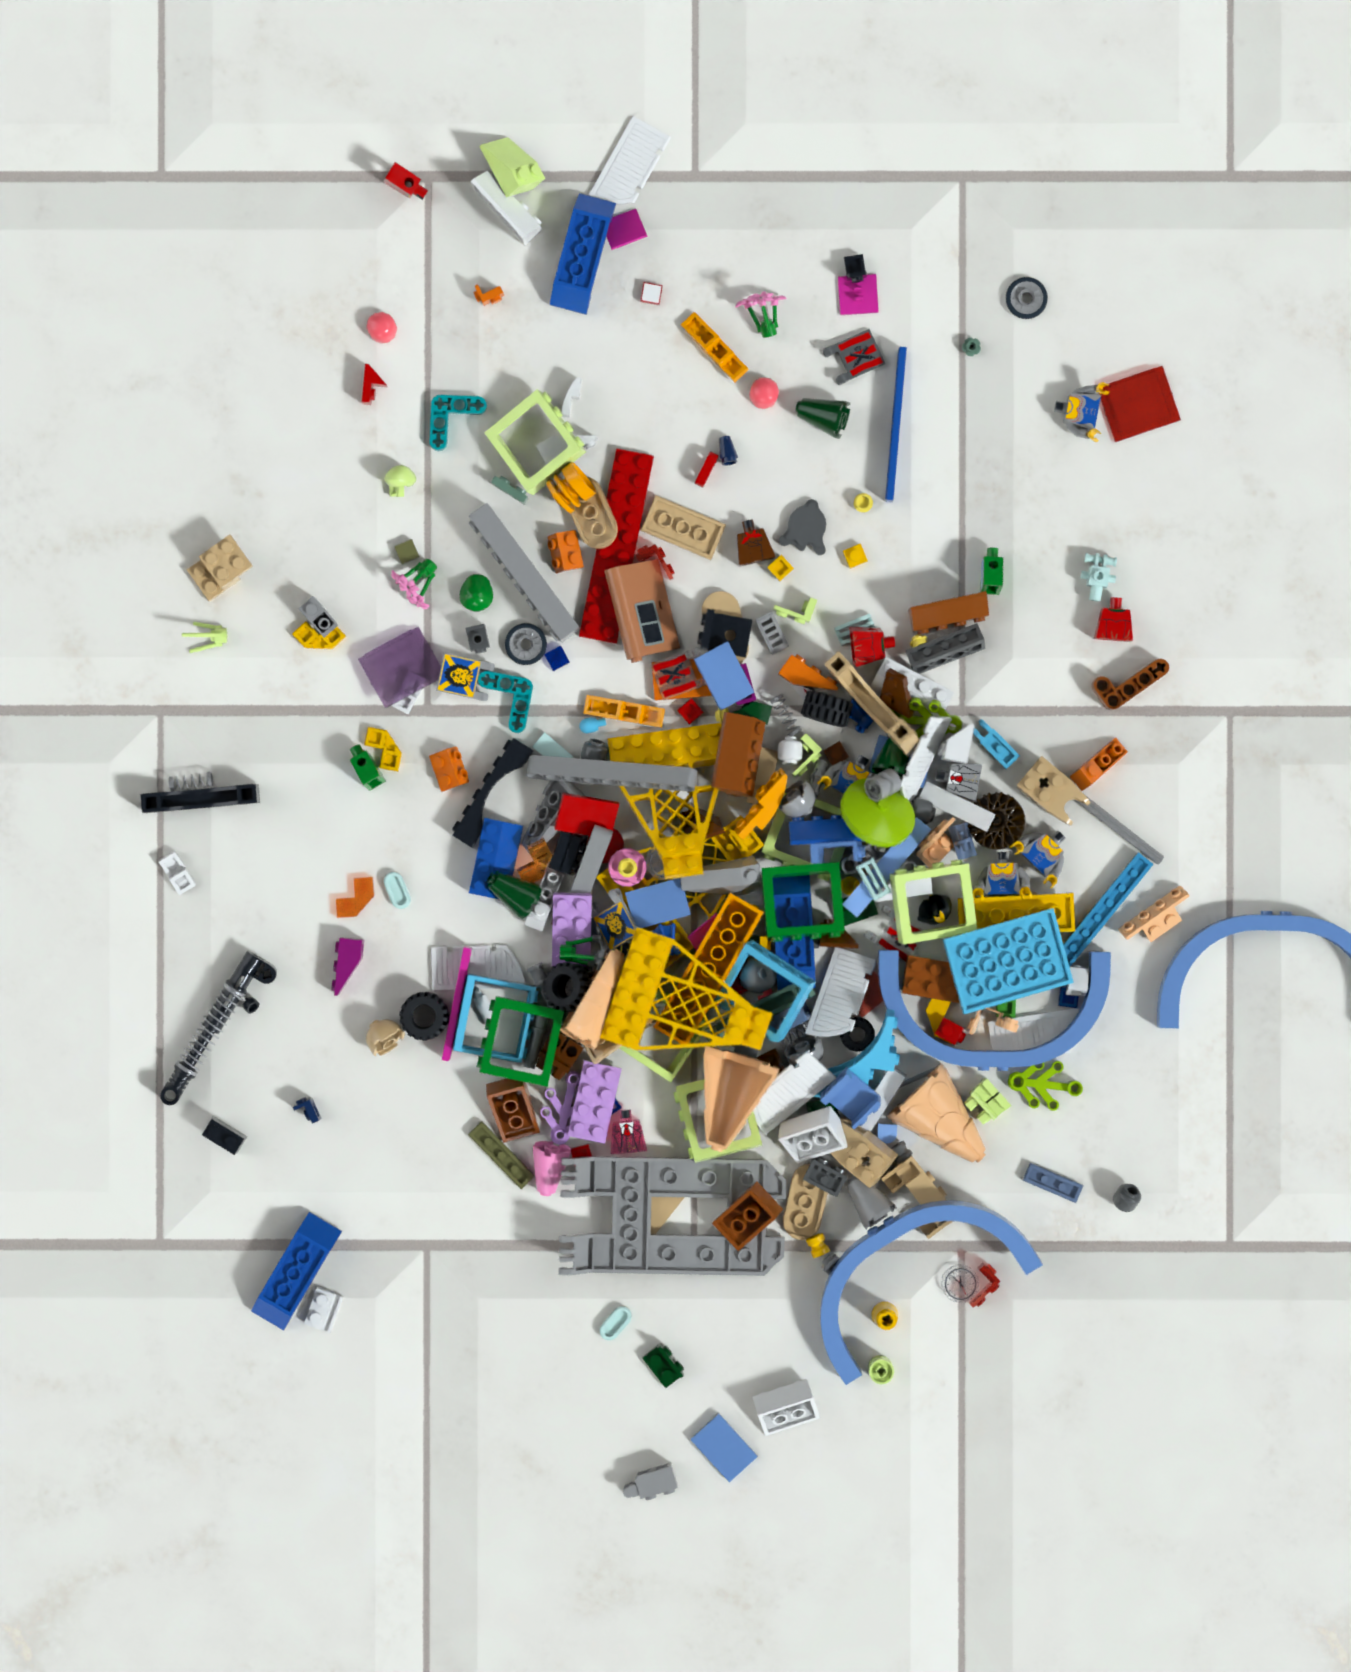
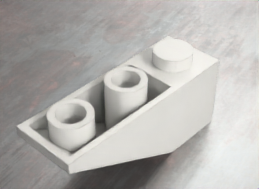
[536,435,598,465]
[525,868,565,932]

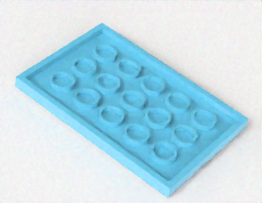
[943,908,1074,1014]

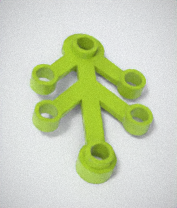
[891,697,963,739]
[1008,1061,1083,1111]

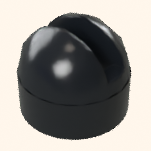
[242,997,259,1014]

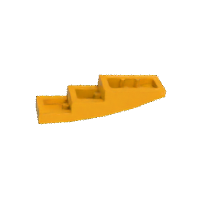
[680,312,749,383]
[583,695,665,728]

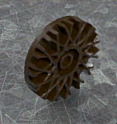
[968,792,1026,850]

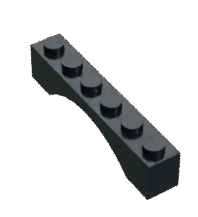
[452,738,534,848]
[140,784,260,813]

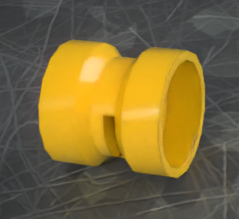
[841,876,859,895]
[806,1233,830,1258]

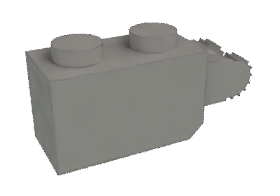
[623,1463,678,1500]

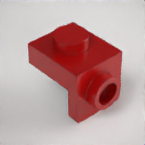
[935,1017,966,1046]

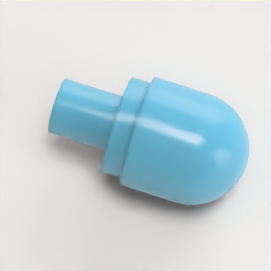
[579,717,606,734]

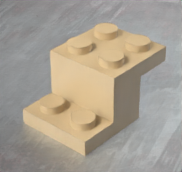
[187,534,253,601]

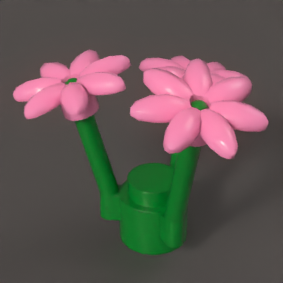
[735,291,787,338]
[391,558,437,610]

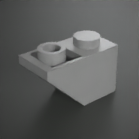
[299,596,338,638]

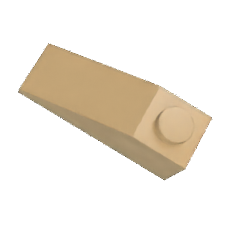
[746,747,778,804]

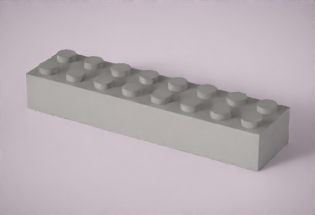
[468,503,580,643]

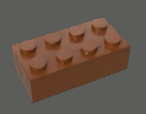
[901,955,960,1003]

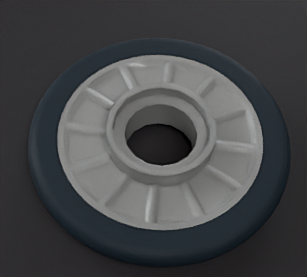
[1006,277,1048,319]
[505,623,547,665]

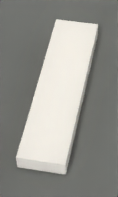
[919,781,995,832]

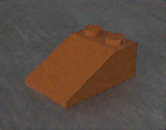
[486,1078,540,1143]
[712,1181,783,1251]

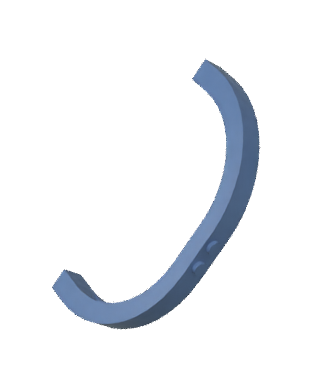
[1157,911,1351,1028]
[878,950,1111,1071]
[820,1200,1043,1385]

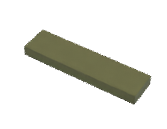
[468,1121,535,1189]

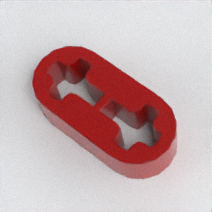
[694,451,719,488]

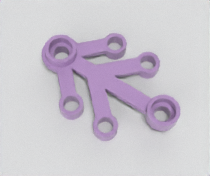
[540,1071,580,1145]

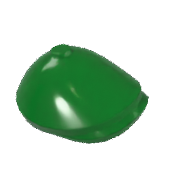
[459,574,493,612]

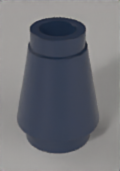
[719,436,738,466]

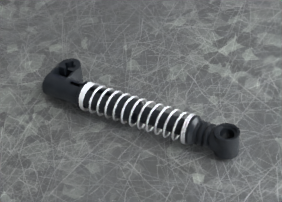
[160,951,277,1105]

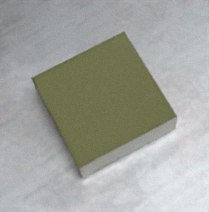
[394,539,420,565]

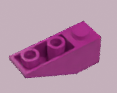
[331,938,364,996]

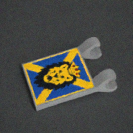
[436,653,495,701]
[591,888,637,951]

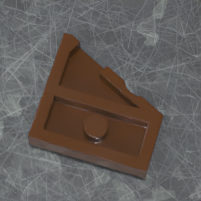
[880,668,914,719]

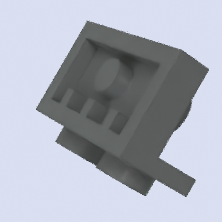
[803,1157,847,1197]

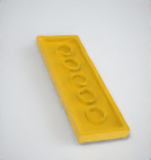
[957,892,1075,932]

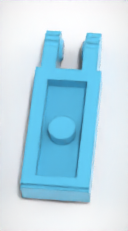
[973,719,1020,769]

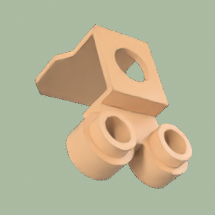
[968,1007,1019,1035]

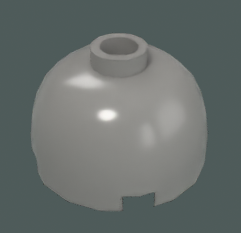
[778,780,816,818]
[738,956,777,993]
[784,1035,824,1067]

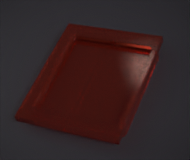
[1099,366,1181,443]

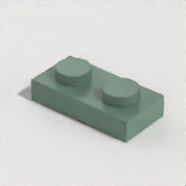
[491,476,528,505]

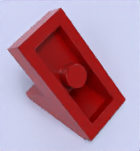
[362,364,388,405]

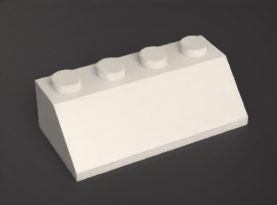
[471,170,542,245]
[870,657,954,717]

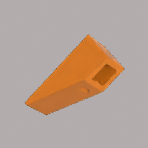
[778,654,839,691]
[1070,737,1128,791]

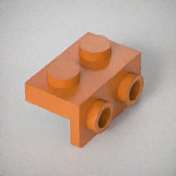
[547,530,584,574]
[429,747,469,792]

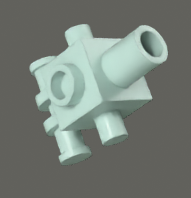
[1080,553,1117,602]

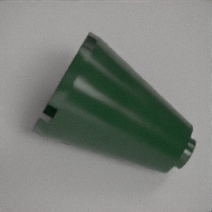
[795,398,851,439]
[872,737,910,780]
[486,871,542,919]

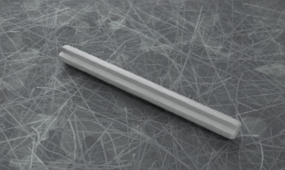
[1075,794,1164,864]

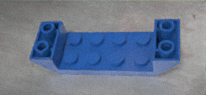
[549,193,616,315]
[772,875,816,990]
[251,1212,342,1331]

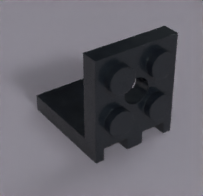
[697,609,753,658]

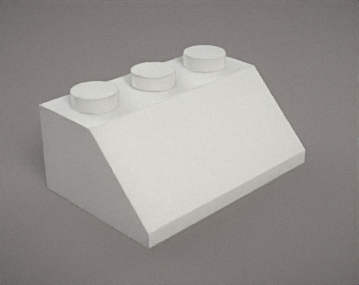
[937,724,974,764]
[868,852,932,902]
[778,1106,847,1163]
[753,1379,820,1436]

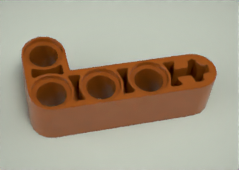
[1092,659,1169,710]

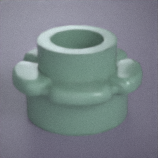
[962,337,981,356]

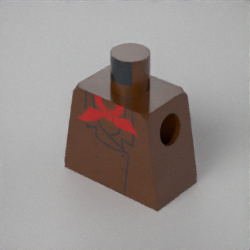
[737,519,775,567]

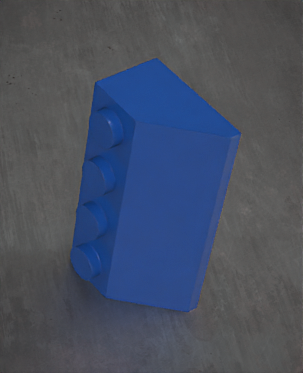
[788,815,863,845]
[469,818,523,899]

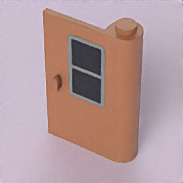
[605,559,680,663]

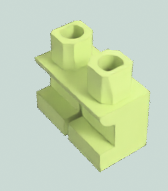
[964,1077,1011,1124]

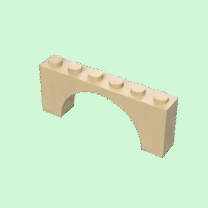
[825,651,919,757]

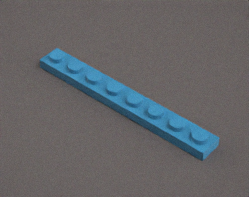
[1063,852,1154,967]

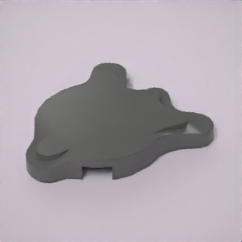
[779,499,826,555]

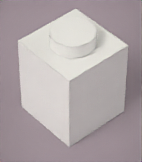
[1066,965,1089,997]

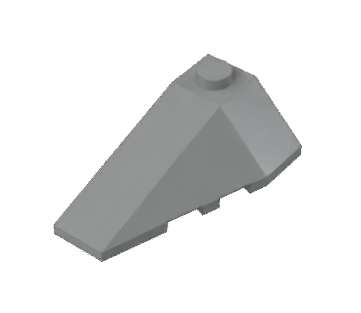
[521,780,585,855]
[680,856,761,896]

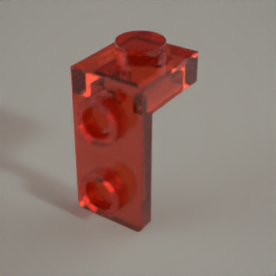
[635,544,675,581]
[969,1262,1000,1308]

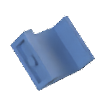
[810,841,866,864]
[820,1067,881,1130]

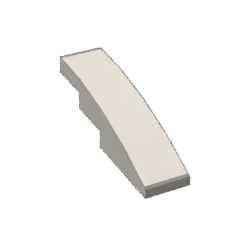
[860,1067,907,1132]

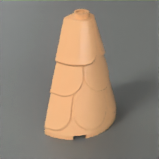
[560,949,626,1050]
[704,1046,779,1152]
[887,1063,986,1163]

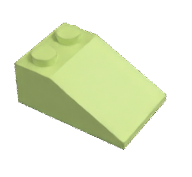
[479,137,545,197]

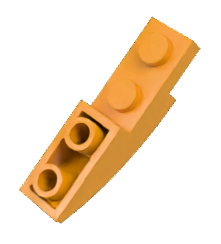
[734,768,788,840]

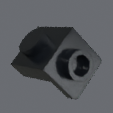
[844,254,867,283]

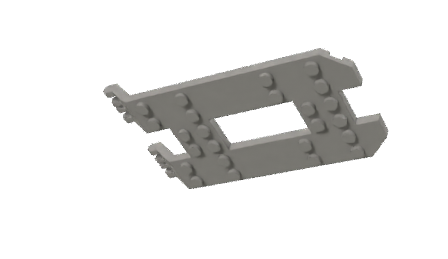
[558,1156,786,1276]

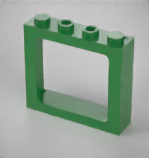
[761,862,845,942]
[476,996,564,1087]

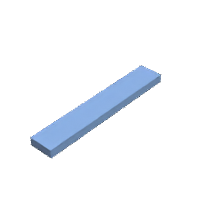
[843,817,931,918]

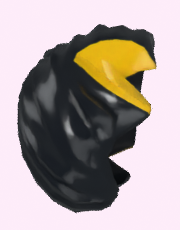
[917,894,952,925]

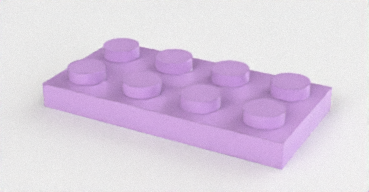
[552,892,592,969]
[567,1060,622,1144]

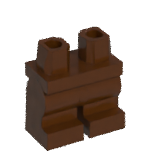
[536,1032,584,1080]

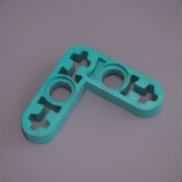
[429,395,487,451]
[478,671,533,733]

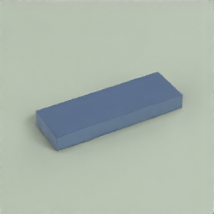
[1023,1163,1083,1203]

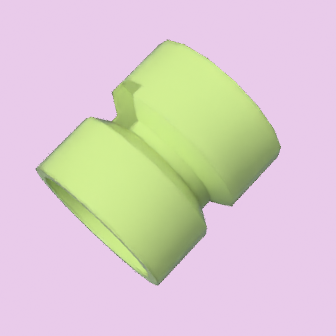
[868,1355,894,1384]

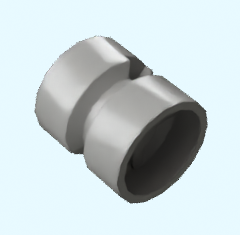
[864,769,901,802]

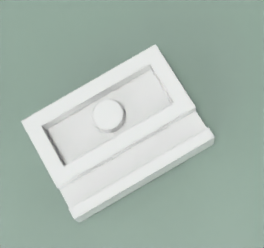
[304,1287,344,1333]

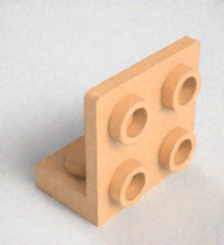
[916,817,956,867]

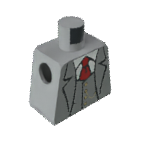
[936,764,982,801]

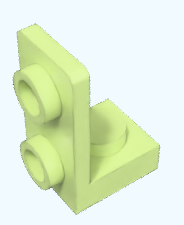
[773,597,817,624]
[792,734,822,777]

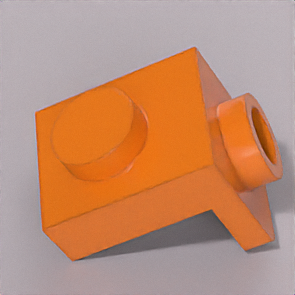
[473,284,504,306]

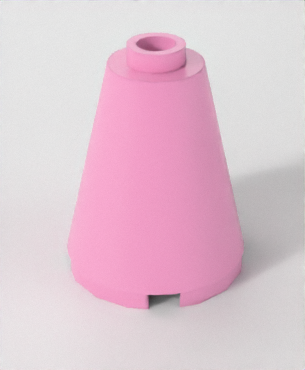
[533,1141,571,1196]

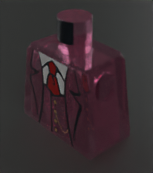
[610,1109,647,1155]

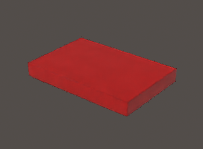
[554,792,620,836]

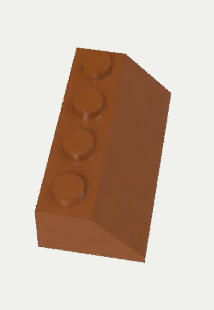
[908,591,989,635]
[711,712,766,797]

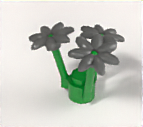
[560,925,606,975]

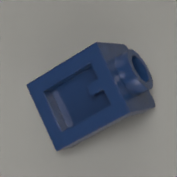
[293,1097,322,1124]

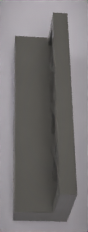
[906,623,986,674]

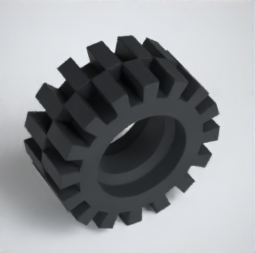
[840,1017,875,1052]

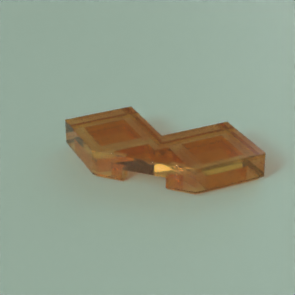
[517,838,552,883]
[336,877,375,918]

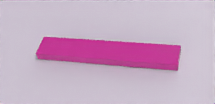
[442,946,472,1061]

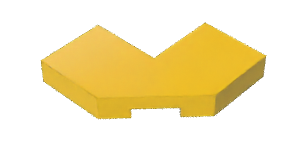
[292,621,346,649]
[364,727,402,772]
[926,998,952,1044]

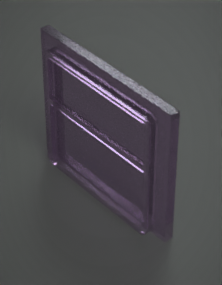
[358,626,441,709]

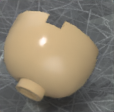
[366,1019,405,1056]

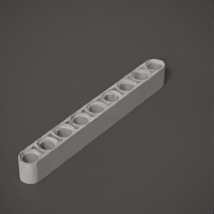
[526,755,697,792]

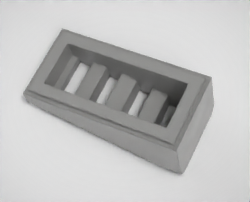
[755,612,789,655]

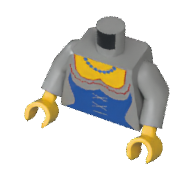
[1054,382,1109,442]
[817,754,871,794]
[1009,831,1066,889]
[973,852,1033,901]

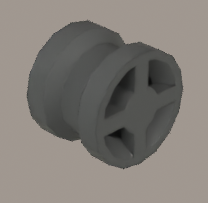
[891,1140,913,1164]

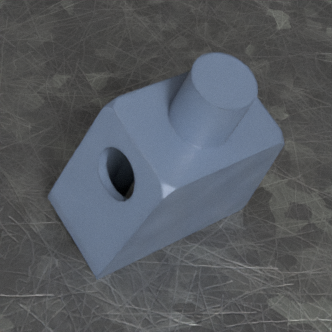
[769,1002,812,1030]

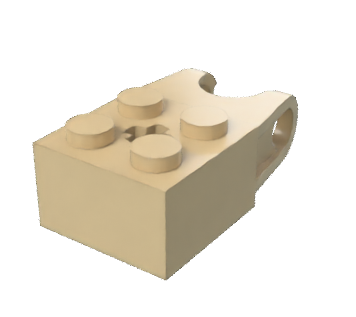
[1017,756,1091,826]
[831,1117,898,1188]

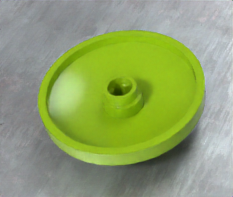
[840,778,915,847]

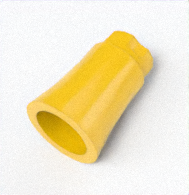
[871,1302,898,1330]

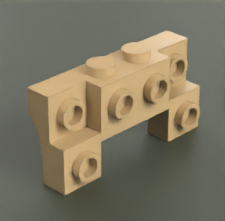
[881,1155,953,1240]

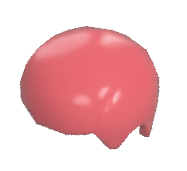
[366,312,397,344]
[749,377,779,409]

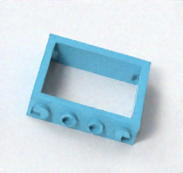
[714,940,816,1043]
[452,973,539,1063]

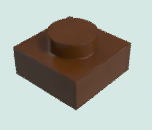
[823,741,849,766]

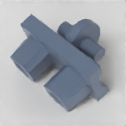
[948,822,977,860]

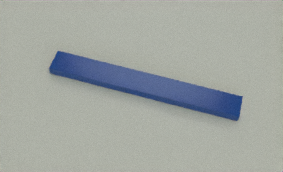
[885,347,907,502]

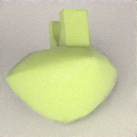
[384,465,417,497]

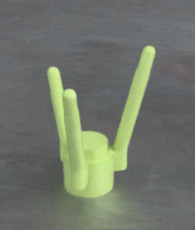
[181,622,227,653]

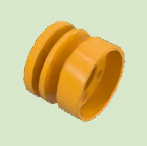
[546,462,597,514]

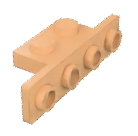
[1118,886,1189,942]

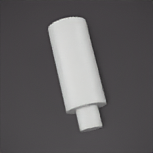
[473,989,492,1024]

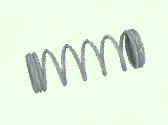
[770,694,802,736]
[169,772,213,791]
[780,1022,807,1048]

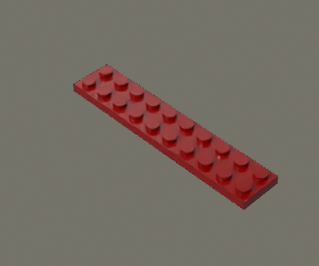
[579,448,654,644]

